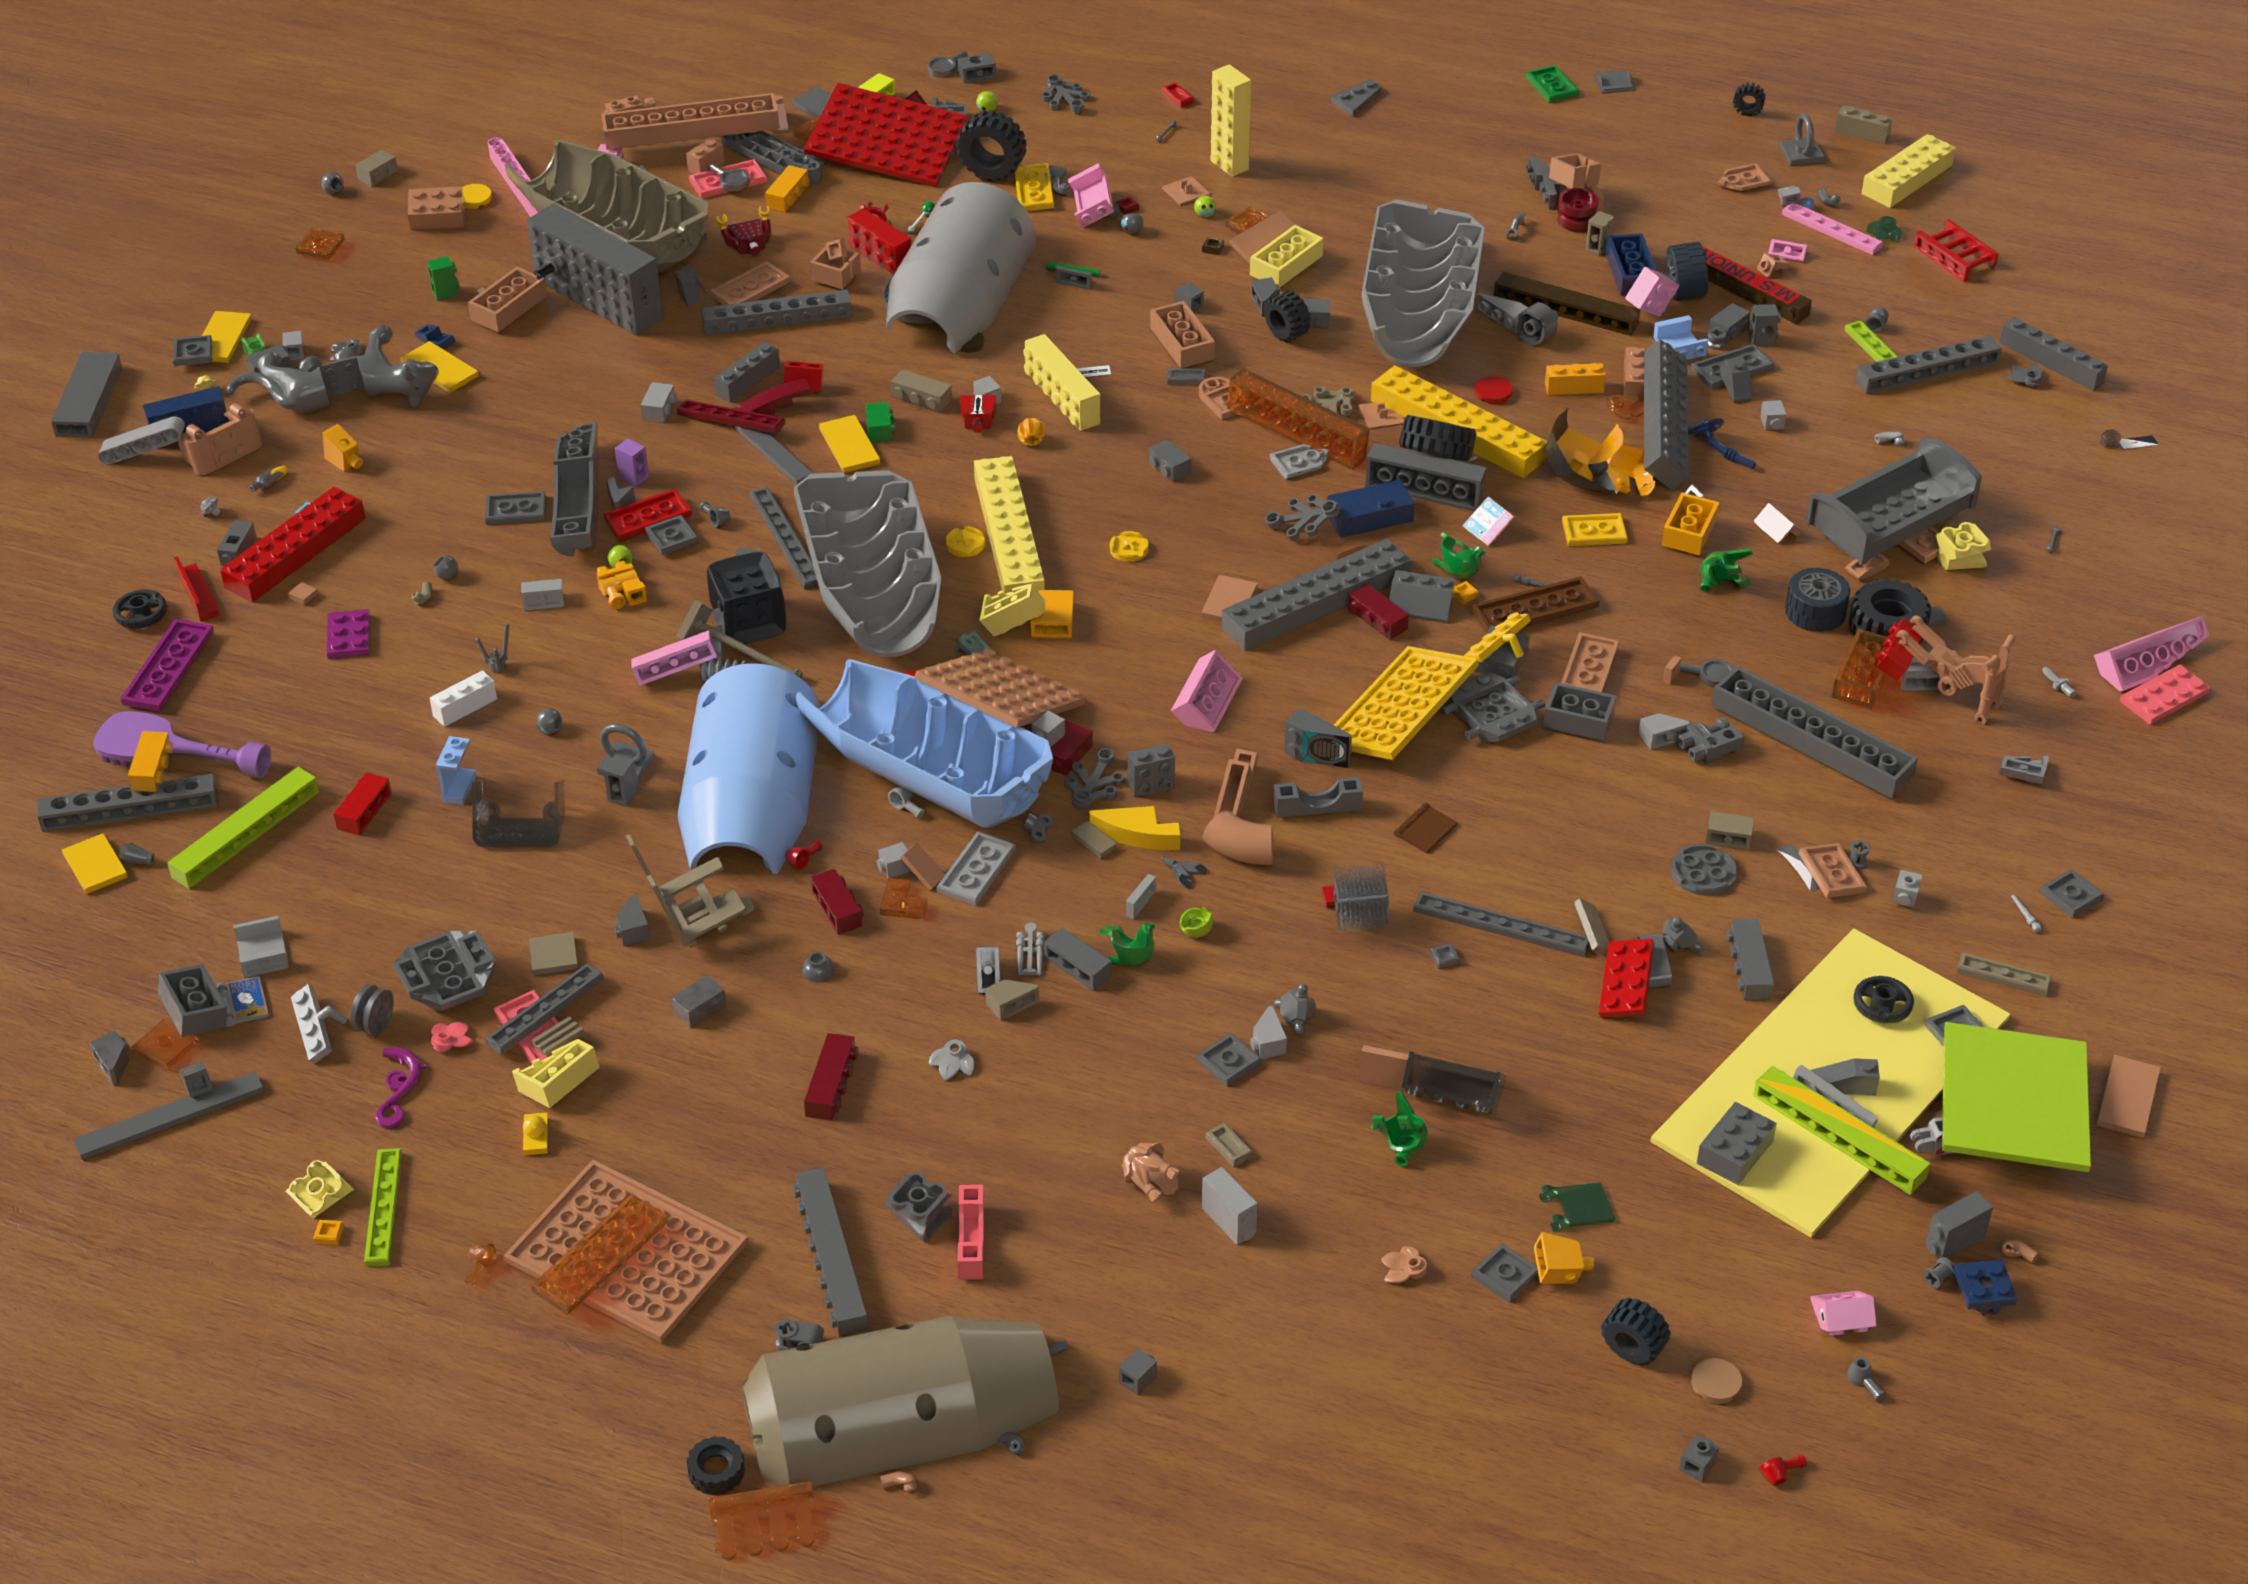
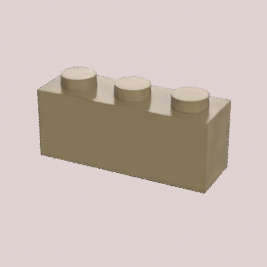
[1835,105,1893,144]
[891,369,952,412]

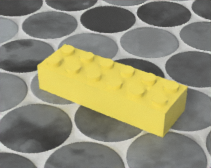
[1210,64,1251,177]
[1861,134,1956,208]
[1023,334,1100,431]

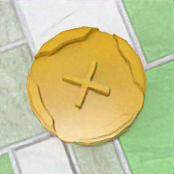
[462,184,492,209]
[946,526,985,557]
[1110,531,1149,562]

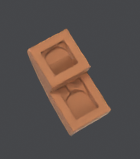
[1845,553,1890,580]

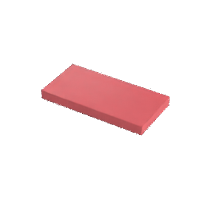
[689,159,767,199]
[493,990,567,1065]

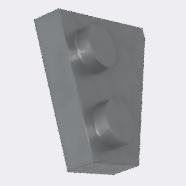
[1999,756,2049,784]

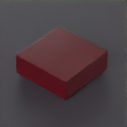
[1116,196,1140,215]

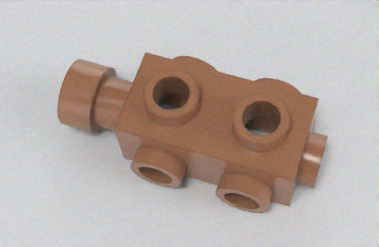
[603,95,656,113]

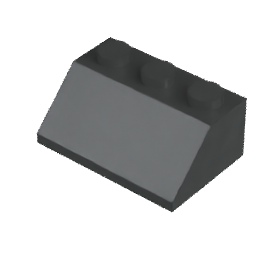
[1389,570,1455,623]

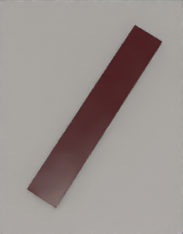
[677,400,785,434]

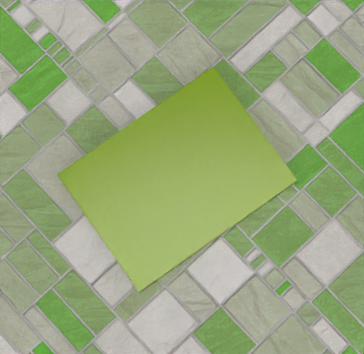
[1942,1022,2091,1172]

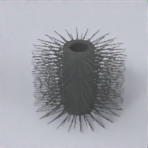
[1333,863,1390,933]

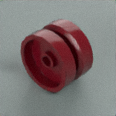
[1557,188,1598,231]

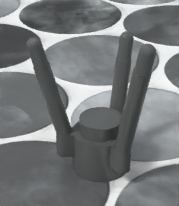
[476,623,509,673]

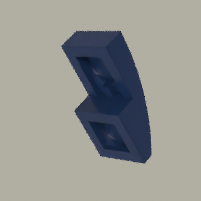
[414,324,455,350]

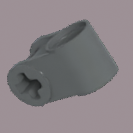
[775,1319,824,1351]

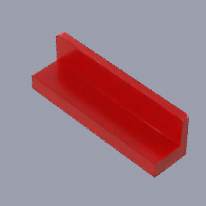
[174,556,220,622]

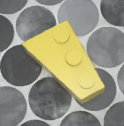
[980,584,1046,637]
[512,1039,600,1108]

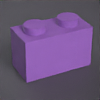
[615,438,649,487]

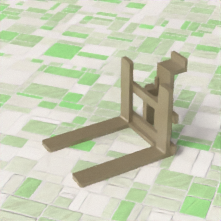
[626,834,755,948]

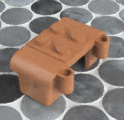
[178,403,263,476]

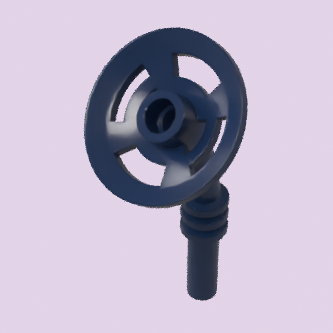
[1688,418,1756,469]

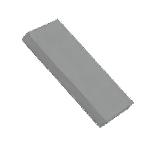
[937,831,1016,906]

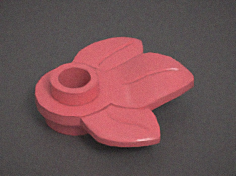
[431,1022,473,1052]

